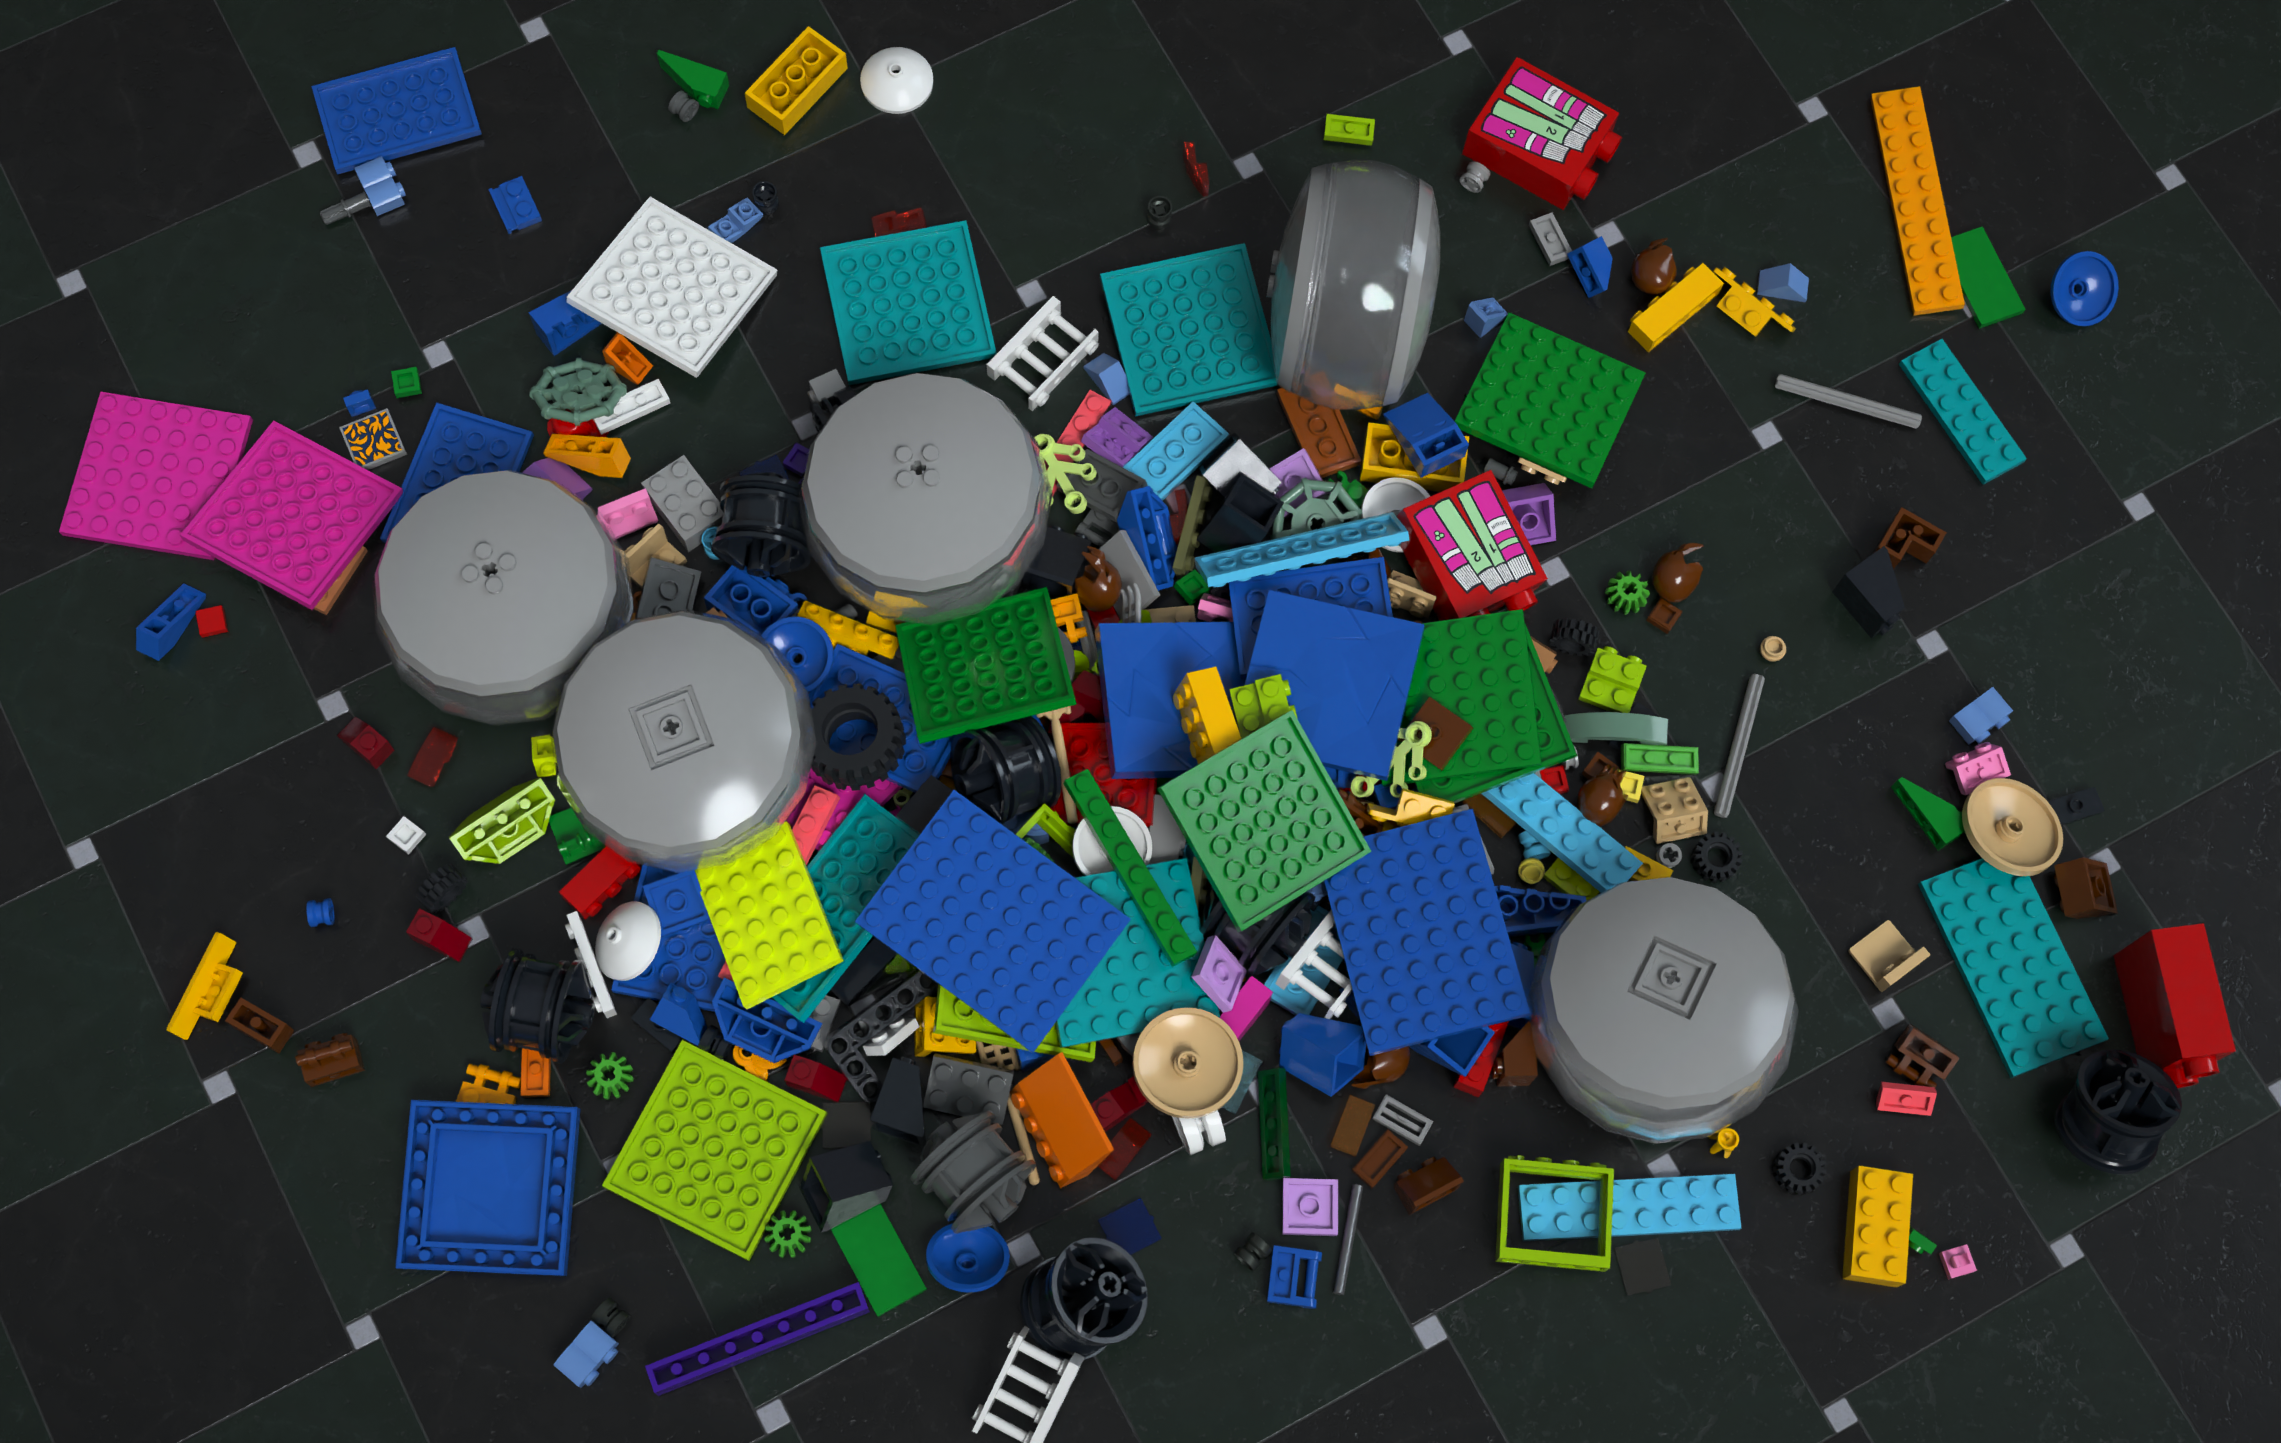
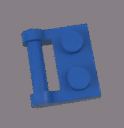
[1267,1245,1322,1309]

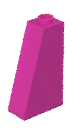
[1219,976,1273,1041]

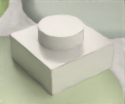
[386,816,426,855]

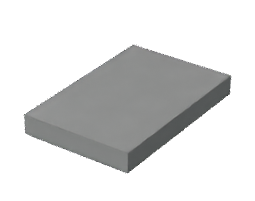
[1099,530,1160,620]

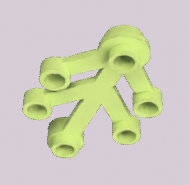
[1032,434,1097,514]
[1351,721,1432,798]

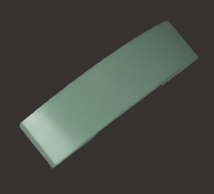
[1563,712,1668,745]

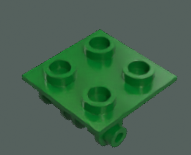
[549,805,613,865]

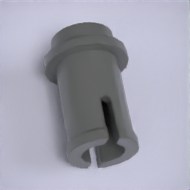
[1484,458,1518,485]

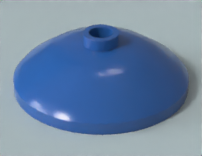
[2051,251,2119,326]
[758,617,834,695]
[926,1223,1010,1292]

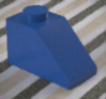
[1567,236,1613,298]
[650,983,708,1046]

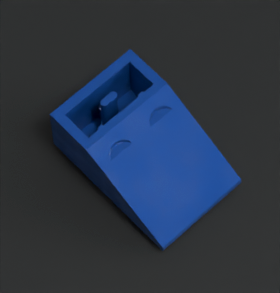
[1383,393,1469,478]

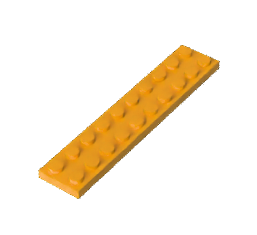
[1870,86,1965,316]

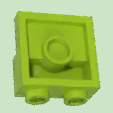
[1578,646,1647,713]
[1229,674,1297,738]

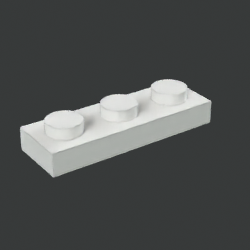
[593,379,670,435]

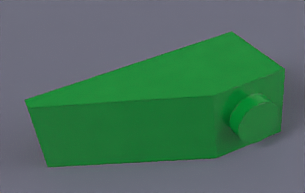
[657,50,729,109]
[1891,777,1965,850]

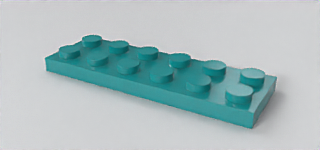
[1899,339,2027,485]

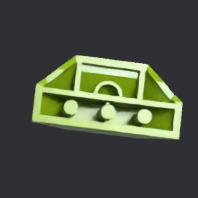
[449,777,555,864]

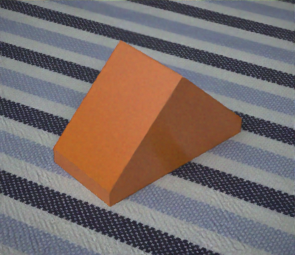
[602,332,653,385]

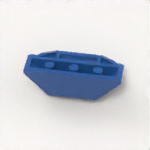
[1117,486,1177,590]
[712,977,822,1064]

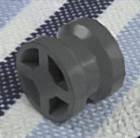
[668,91,699,122]

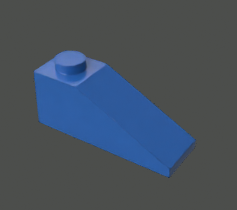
[136,583,206,661]

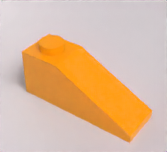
[543,434,631,478]

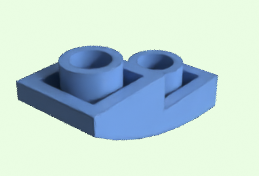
[708,198,763,243]

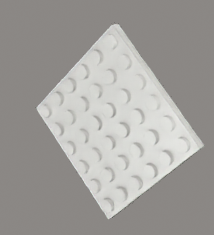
[567,197,778,378]

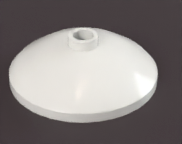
[860,47,933,114]
[1361,477,1430,552]
[1072,806,1152,876]
[595,901,661,981]

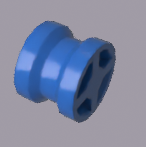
[307,898,335,927]

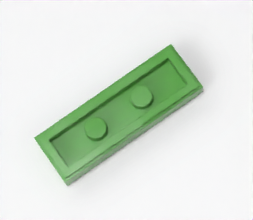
[1621,743,1699,775]

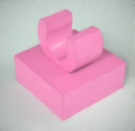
[1939,1244,1977,1280]

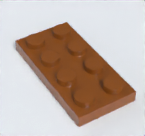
[1276,374,1361,478]

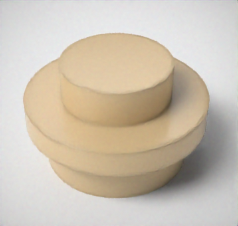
[1760,636,1786,662]

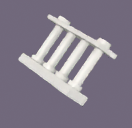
[987,296,1099,411]
[1275,909,1353,1019]
[972,1326,1085,1443]

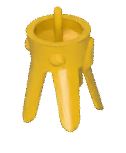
[1709,1128,1739,1158]

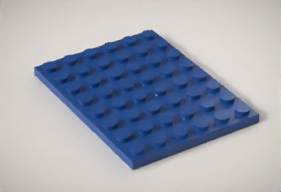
[855,790,1131,1053]
[1324,809,1530,1056]

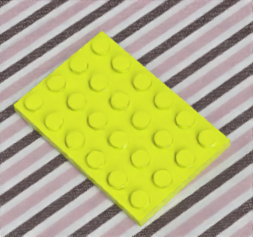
[691,821,844,1009]

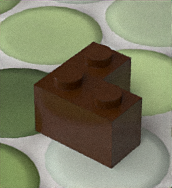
[1873,507,1947,569]

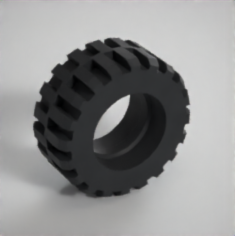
[800,683,906,791]

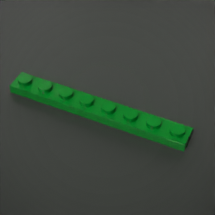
[1063,769,1197,967]

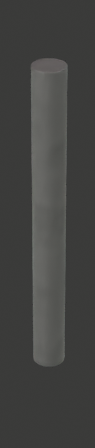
[1333,1184,1363,1295]

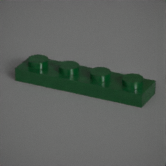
[1258,1067,1291,1181]

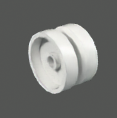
[1172,1110,1226,1155]

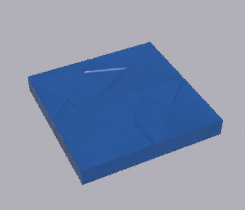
[1235,590,1424,781]
[1095,622,1246,779]
[395,1100,581,1276]

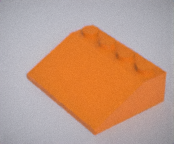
[1010,1052,1114,1188]

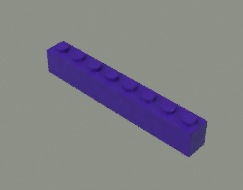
[645,1282,870,1396]

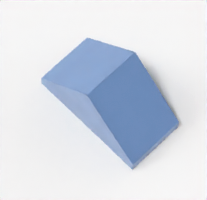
[1757,263,1809,302]
[1464,297,1508,338]
[1083,353,1130,405]

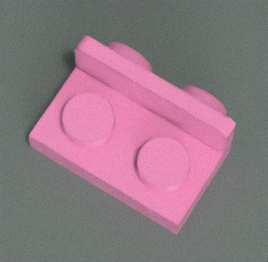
[598,488,658,540]
[1197,593,1233,622]
[1945,742,2011,795]

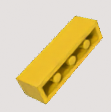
[1628,263,1724,352]

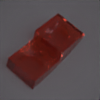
[1183,142,1209,197]
[872,207,927,237]
[1169,488,1189,547]
[407,727,459,787]
[1098,1118,1152,1180]

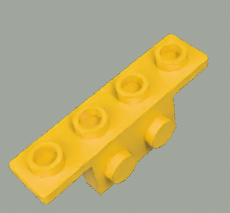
[1714,267,1796,337]
[797,601,899,659]
[1366,788,1455,827]
[166,932,243,1040]

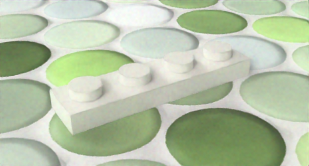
[565,911,617,1018]

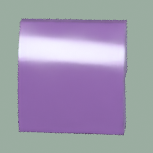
[1081,407,1153,468]

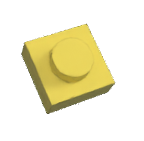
[1614,770,1644,803]

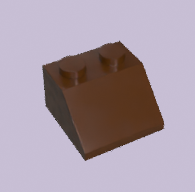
[2054,857,2118,919]
[1491,1021,1538,1087]
[1393,1156,1464,1215]

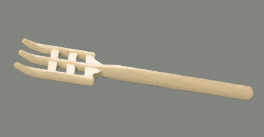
[1036,706,1078,824]
[976,1041,1040,1185]

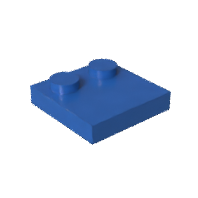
[643,868,710,937]

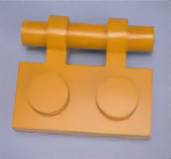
[1050,593,1088,643]
[456,1064,521,1104]

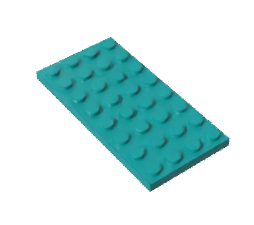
[772,794,919,1023]
[1918,858,2109,1078]

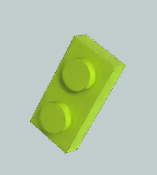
[1324,114,1375,146]

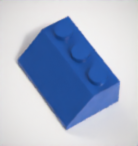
[704,566,798,641]

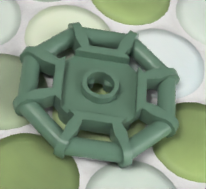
[530,358,627,426]
[1270,477,1362,567]

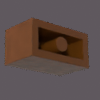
[225,997,294,1054]

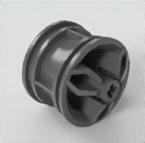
[910,1111,1036,1234]

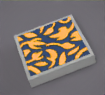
[339,408,407,470]

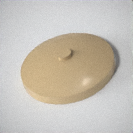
[1962,778,2063,876]
[1132,1008,1243,1119]

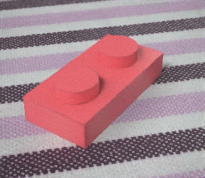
[1876,1082,1937,1116]

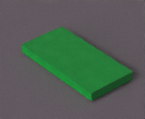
[1951,226,2026,329]
[831,1204,927,1317]

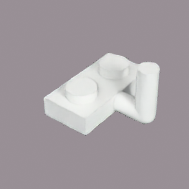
[858,1016,919,1056]

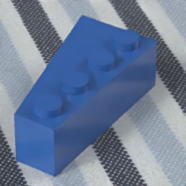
[528,290,602,356]
[1495,885,1586,937]

